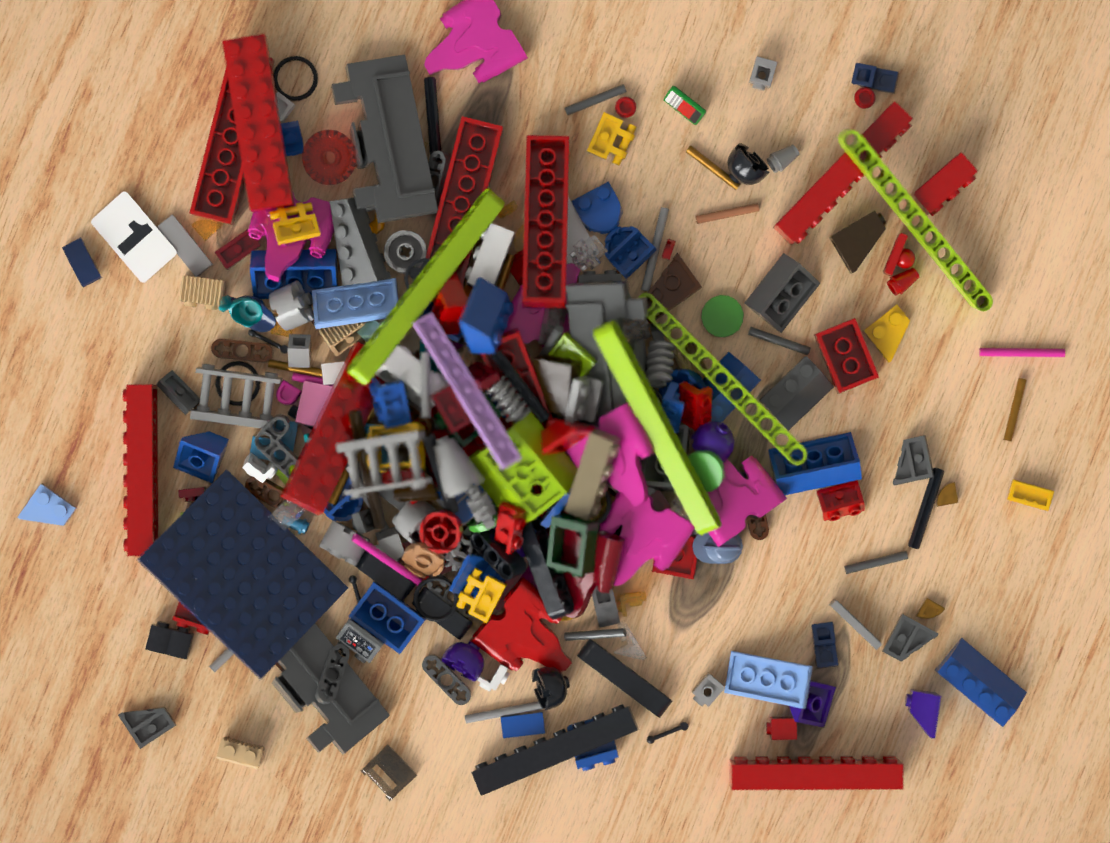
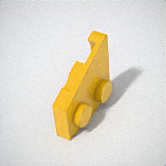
[863,304,910,363]

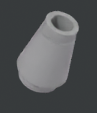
[767,145,800,173]

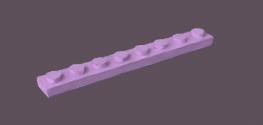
[412,312,522,470]

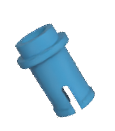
[282,514,310,535]

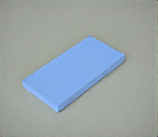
[312,278,399,329]
[724,651,813,709]

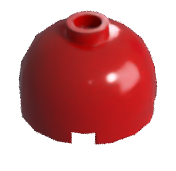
[419,509,464,554]

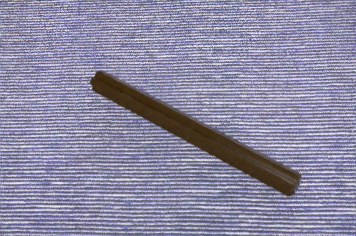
[348,410,386,530]

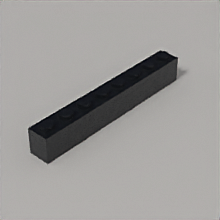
[471,704,639,796]

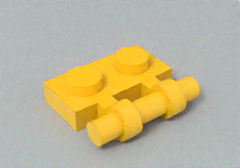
[587,112,637,166]
[269,202,320,245]
[456,568,507,623]

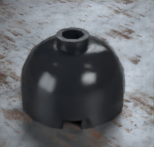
[727,143,769,185]
[532,667,570,710]

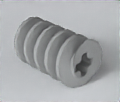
[645,340,675,388]
[485,375,531,423]

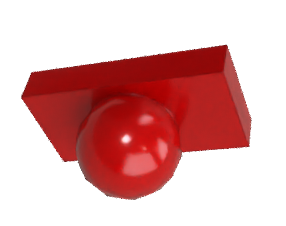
[883,233,916,276]

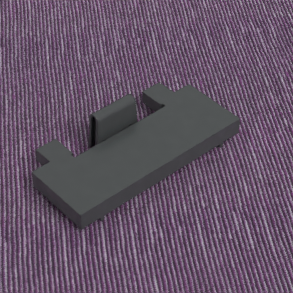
[331,55,438,223]
[566,281,648,428]
[272,624,390,755]

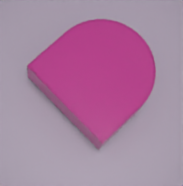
[276,380,302,405]

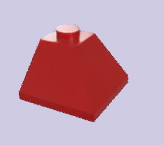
[541,418,595,454]

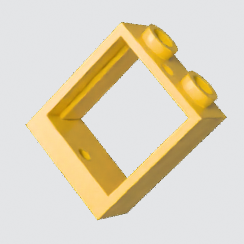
[366,423,425,472]

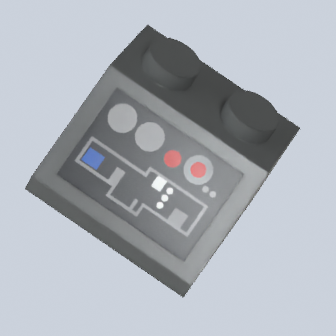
[336,618,385,663]

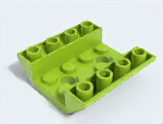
[468,411,578,523]

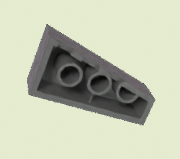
[330,198,392,286]

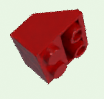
[431,273,469,335]

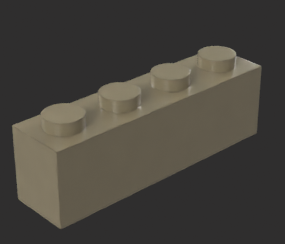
[565,429,620,521]

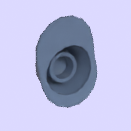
[692,533,743,564]

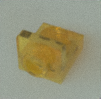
[616,591,647,617]

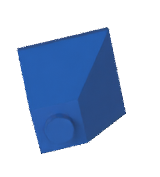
[173,431,229,483]

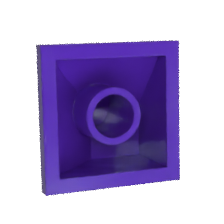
[789,680,836,728]
[905,689,941,739]

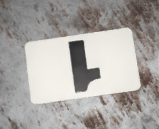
[91,191,177,283]

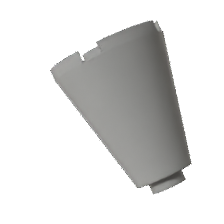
[434,436,484,498]

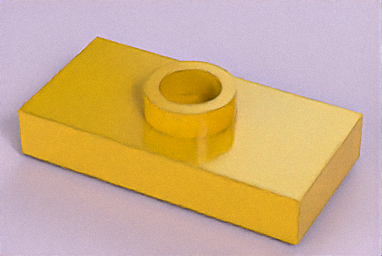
[1007,479,1054,511]

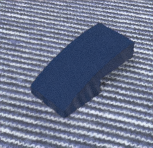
[851,63,899,94]
[62,238,102,288]
[812,622,838,669]

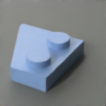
[18,484,77,526]

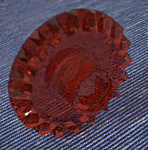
[302,130,357,185]

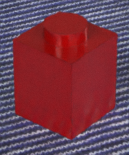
[766,716,797,740]

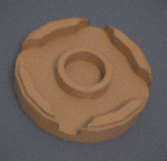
[402,542,445,578]

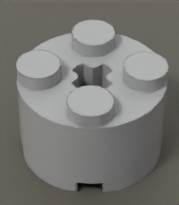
[384,230,428,274]
[269,281,314,331]
[392,501,437,544]
[319,520,370,566]

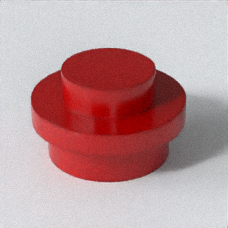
[854,87,876,109]
[615,97,636,118]

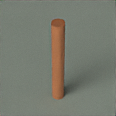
[695,203,759,224]

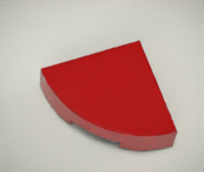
[661,239,676,261]

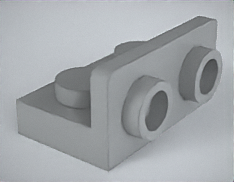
[565,376,603,422]

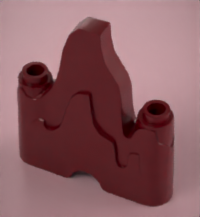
[562,528,625,619]

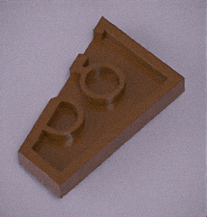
[646,253,702,324]

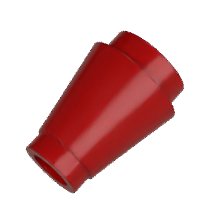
[887,267,920,296]

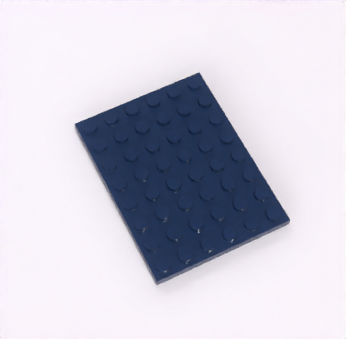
[137,469,348,680]

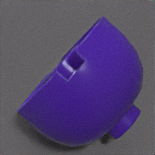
[691,421,735,463]
[441,641,484,681]

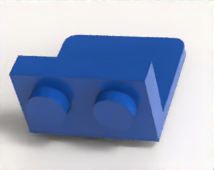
[567,715,619,771]

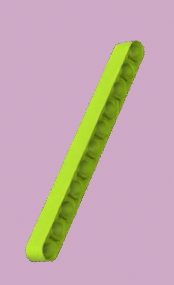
[838,129,993,311]
[347,188,505,385]
[638,293,807,465]
[593,320,721,535]

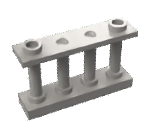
[190,364,283,429]
[336,431,432,499]

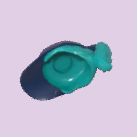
[218,295,276,332]

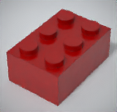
[910,152,978,216]
[814,318,879,394]

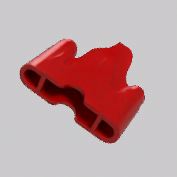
[470,577,572,671]

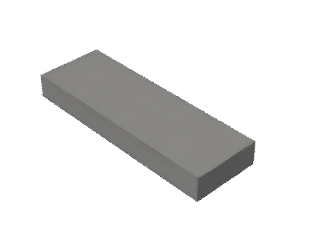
[157,214,213,277]
[829,599,882,650]

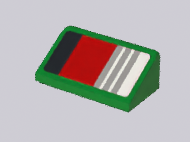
[664,85,706,125]

